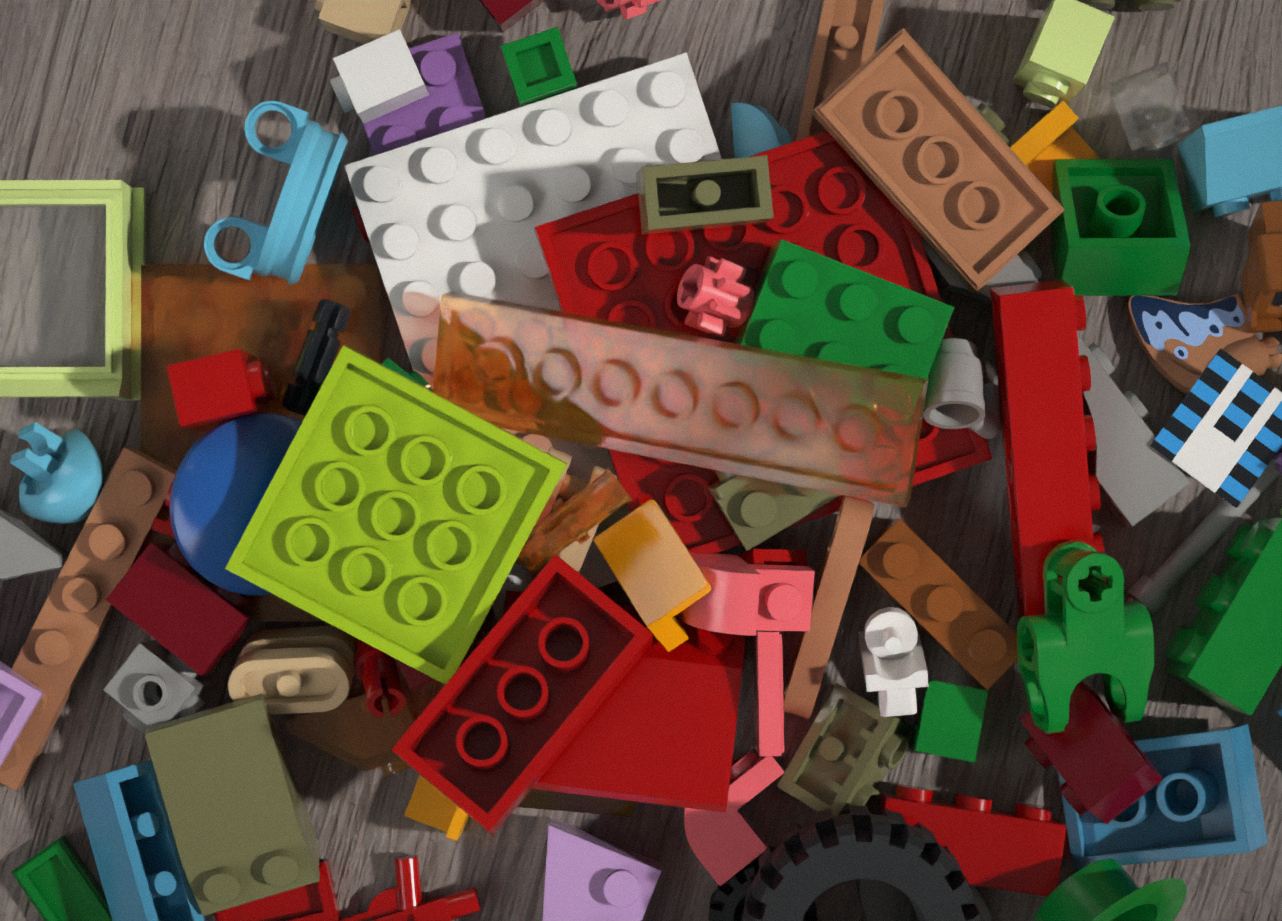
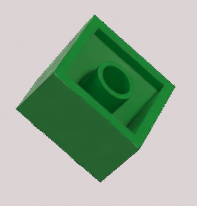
[1051,159,1191,296]

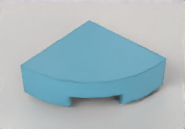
[731,103,791,158]

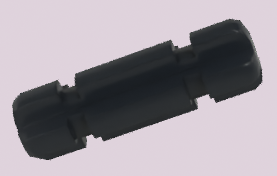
[282,299,351,416]

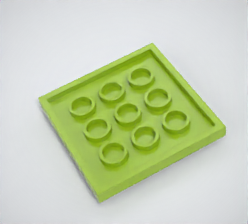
[225,345,567,684]

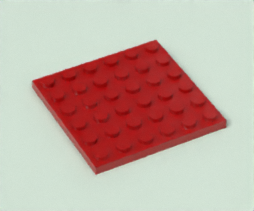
[534,131,992,554]

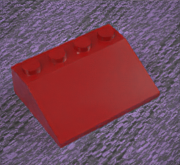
[502,590,745,813]

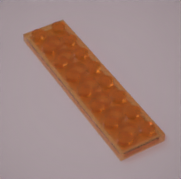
[433,291,928,507]

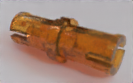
[518,468,632,575]

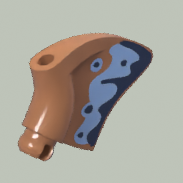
[1126,294,1282,395]

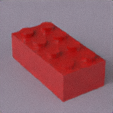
[391,554,653,836]

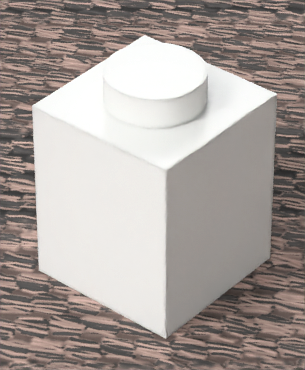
[330,29,429,124]

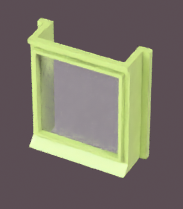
[0,180,146,401]

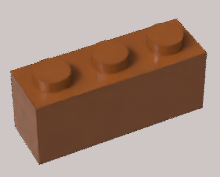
[858,518,1018,690]

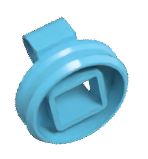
[204,101,348,286]

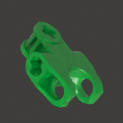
[1017,540,1154,734]

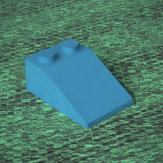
[1058,724,1268,870]

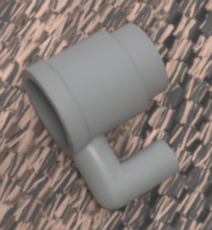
[923,338,1001,439]

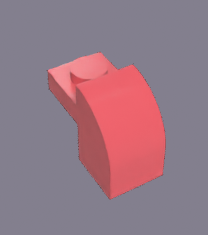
[676,553,815,636]
[683,749,785,886]

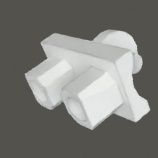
[858,607,929,717]

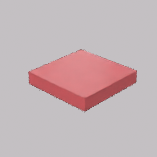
[753,630,784,756]

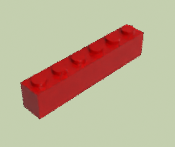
[990,280,1105,622]

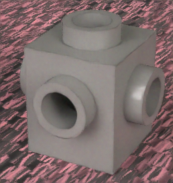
[103,640,212,733]

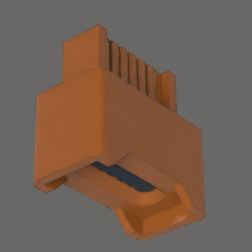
[1240,200,1282,333]

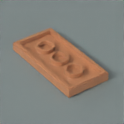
[811,28,1065,293]

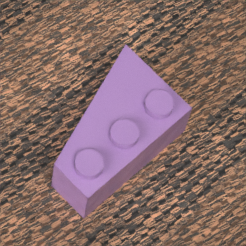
[542,818,662,921]

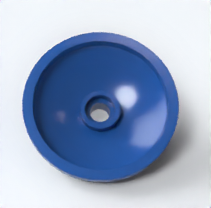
[170,412,302,595]

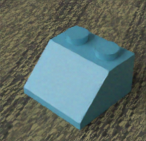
[1177,106,1282,218]

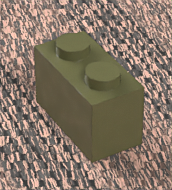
[636,155,773,235]

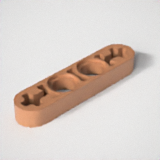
[783,495,875,719]

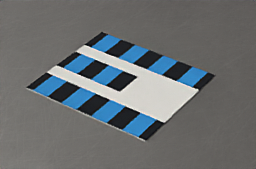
[1150,348,1282,509]

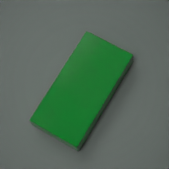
[11,835,112,921]

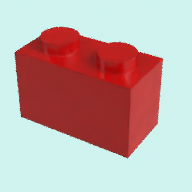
[166,349,277,432]

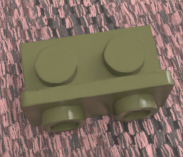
[707,421,851,551]
[777,682,912,816]

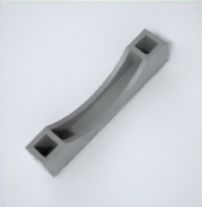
[920,235,1190,527]

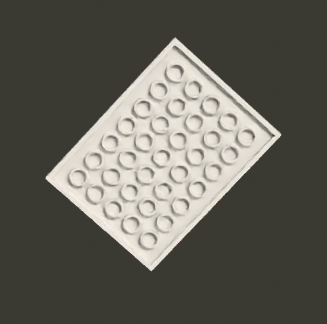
[344,52,722,621]

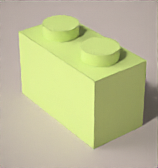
[1012,0,1115,107]

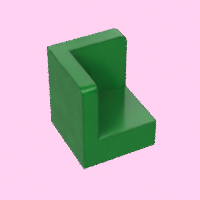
[501,26,577,107]
[909,680,988,763]

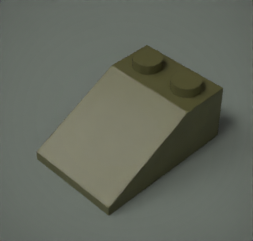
[144,694,320,916]

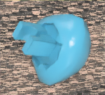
[10,422,105,524]

